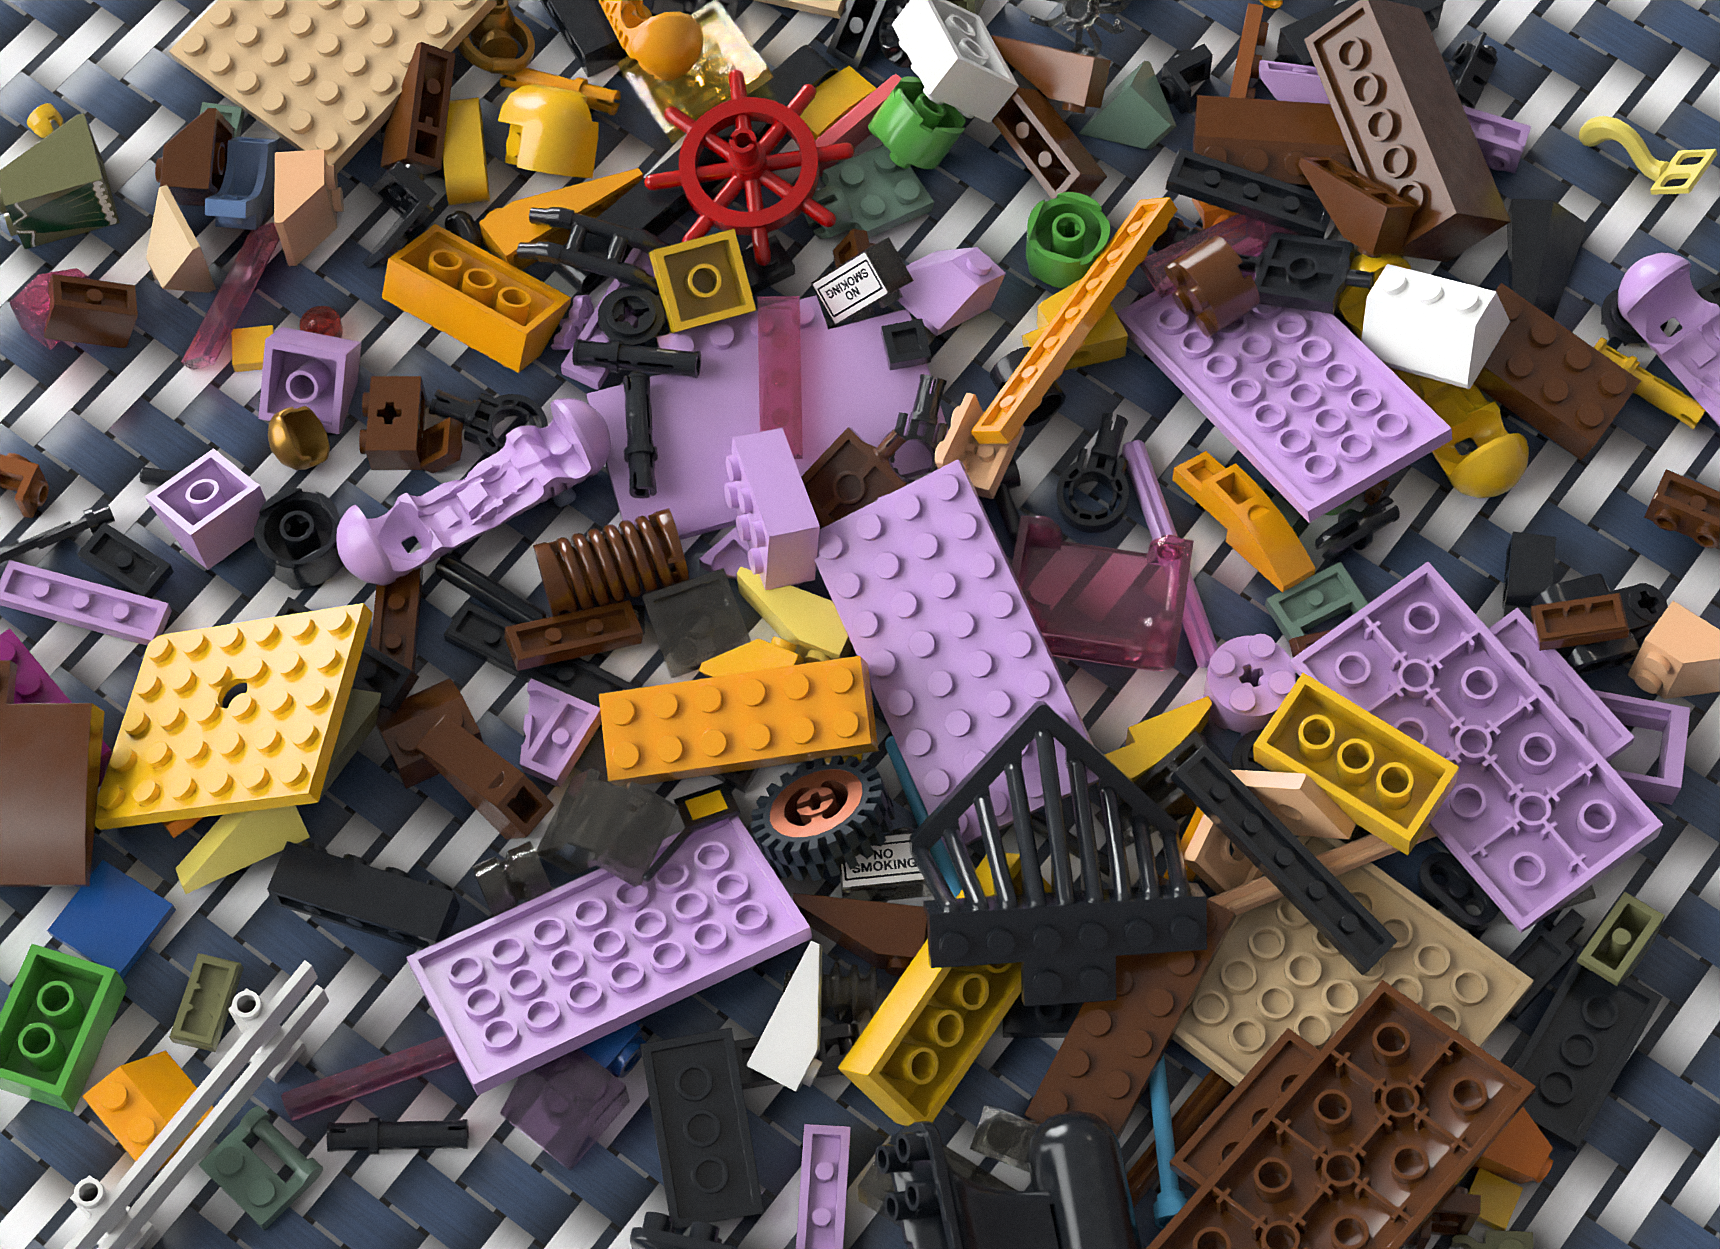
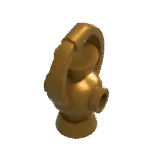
[458,0,535,75]

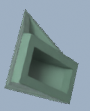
[1078,60,1177,150]

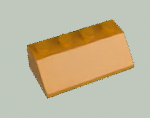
[382,224,572,373]

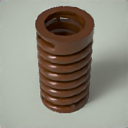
[533,508,689,616]

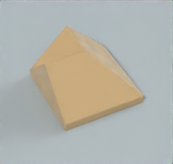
[146,184,216,293]

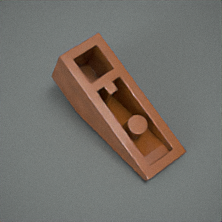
[990,35,1111,114]

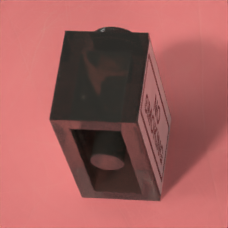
[811,237,914,326]
[839,827,931,902]

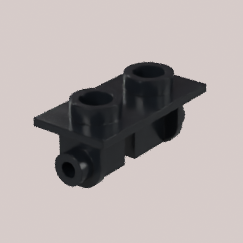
[1448,32,1498,109]

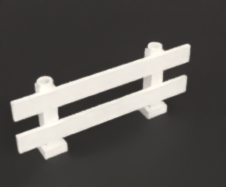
[63,960,330,1249]

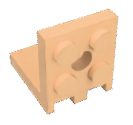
[1183,770,1356,894]

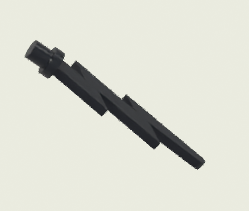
[0,506,115,563]

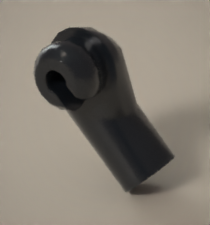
[444,211,483,248]

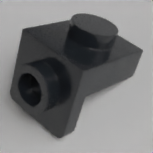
[1159,44,1213,114]

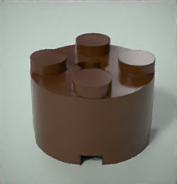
[1164,235,1260,338]

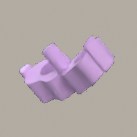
[551,295,594,350]

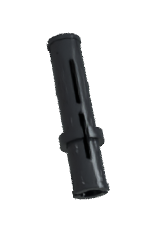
[572,339,701,378]
[623,372,658,499]
[326,1117,469,1155]

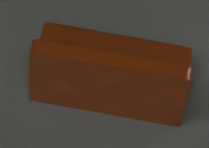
[44,274,138,348]

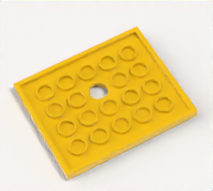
[95,603,373,830]

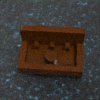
[1644,469,1720,550]
[1406,1186,1481,1249]

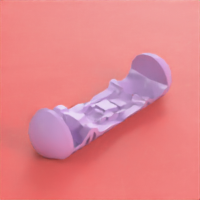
[1618,253,1720,427]
[336,398,611,586]

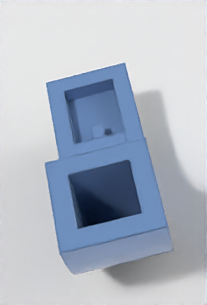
[205,137,278,230]

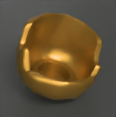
[268,406,330,470]

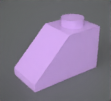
[1259,60,1330,104]

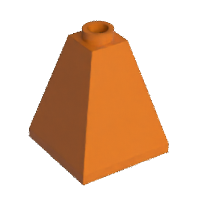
[1470,1107,1553,1184]

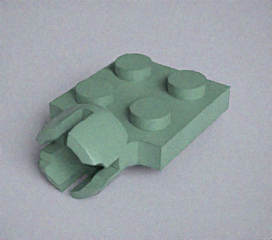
[805,144,934,239]

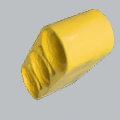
[443,97,490,205]

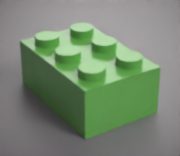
[0,944,128,1112]

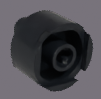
[254,488,344,590]

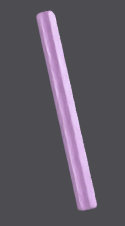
[1122,440,1218,668]

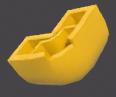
[498,84,599,179]

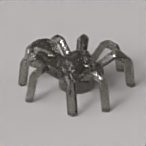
[1029,0,1131,57]

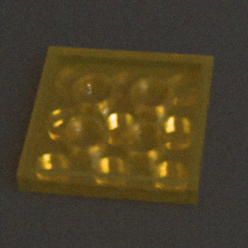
[616,0,774,143]

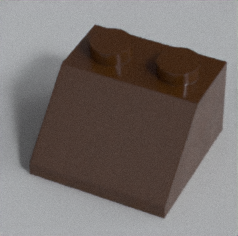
[155,108,235,206]
[376,678,483,789]

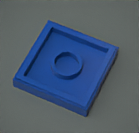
[47,860,176,980]

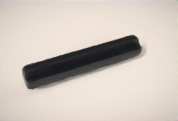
[435,553,547,624]

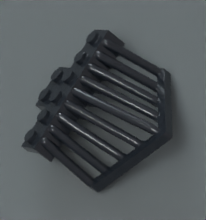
[909,701,1207,1006]

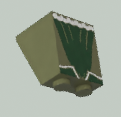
[0,113,120,249]

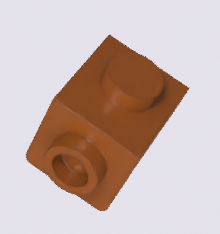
[0,453,49,518]

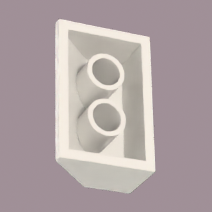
[1361,264,1510,389]

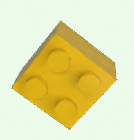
[649,229,756,333]

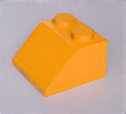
[82,1051,214,1172]

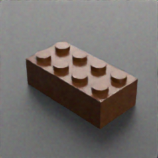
[1473,283,1641,460]

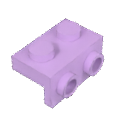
[1462,105,1531,174]

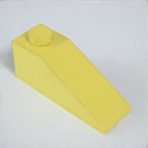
[737,567,853,663]
[175,805,310,894]

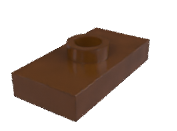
[1531,593,1629,651]

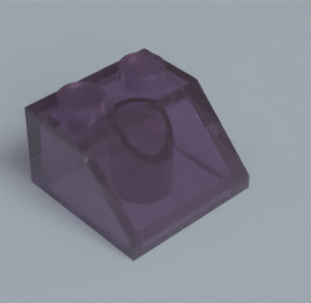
[500,1048,630,1171]

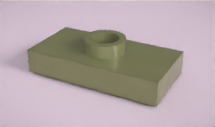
[169,953,244,1052]

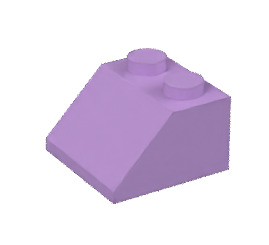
[258,327,361,434]
[145,448,266,570]

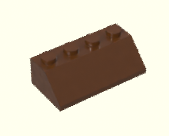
[1193,95,1358,185]

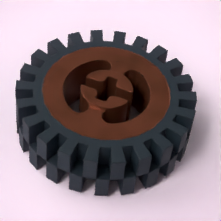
[750,755,895,881]

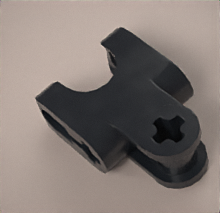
[1532,573,1668,677]

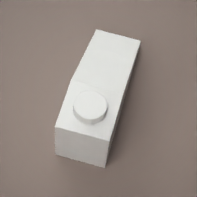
[747,941,823,1091]

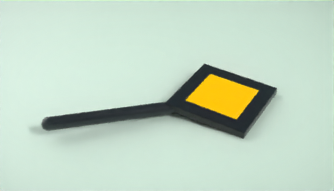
[643,782,741,882]

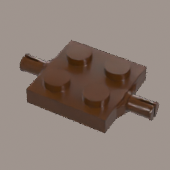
[801,427,908,529]

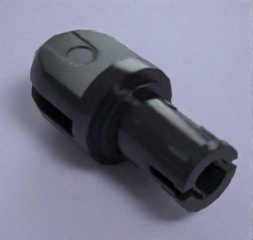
[1315,496,1400,561]

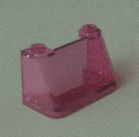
[1012,515,1194,671]

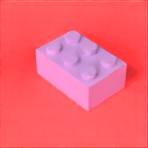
[724,428,820,590]

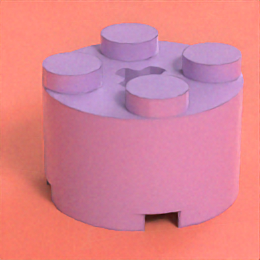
[1203,634,1296,736]

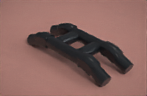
[517,207,671,296]

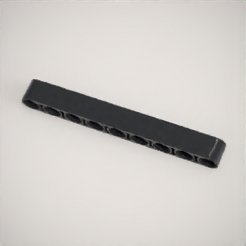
[552,45,839,295]

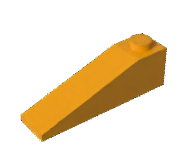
[479,168,643,270]

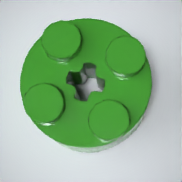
[868,76,966,169]
[1026,192,1110,288]

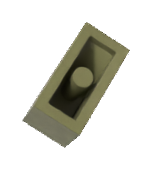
[1577,892,1665,986]

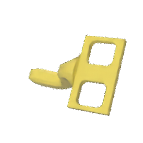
[1579,116,1717,195]

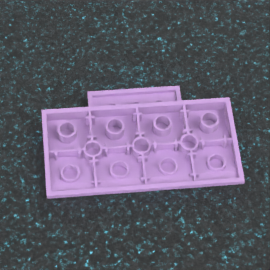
[586,295,948,540]
[1290,562,1663,933]

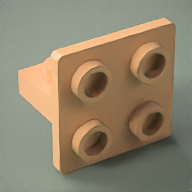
[934,393,1025,499]

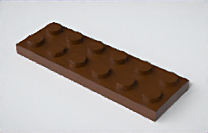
[1024,875,1236,1140]

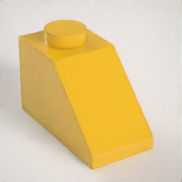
[699,636,805,678]

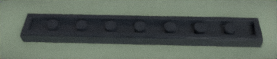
[443,600,759,793]

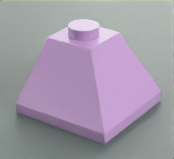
[890,247,1006,336]

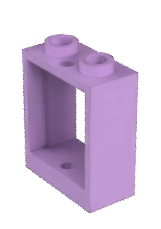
[1592,690,1690,805]

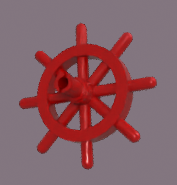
[644,69,855,266]

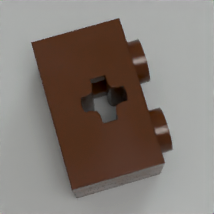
[359,376,427,470]

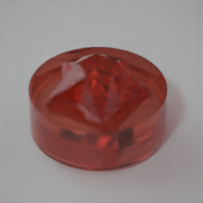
[299,306,343,338]

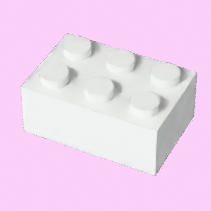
[892,0,1019,123]

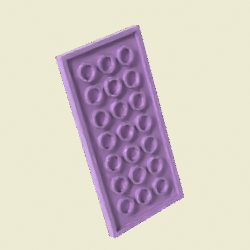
[1116,237,1452,523]
[814,459,1099,853]
[406,815,812,1096]

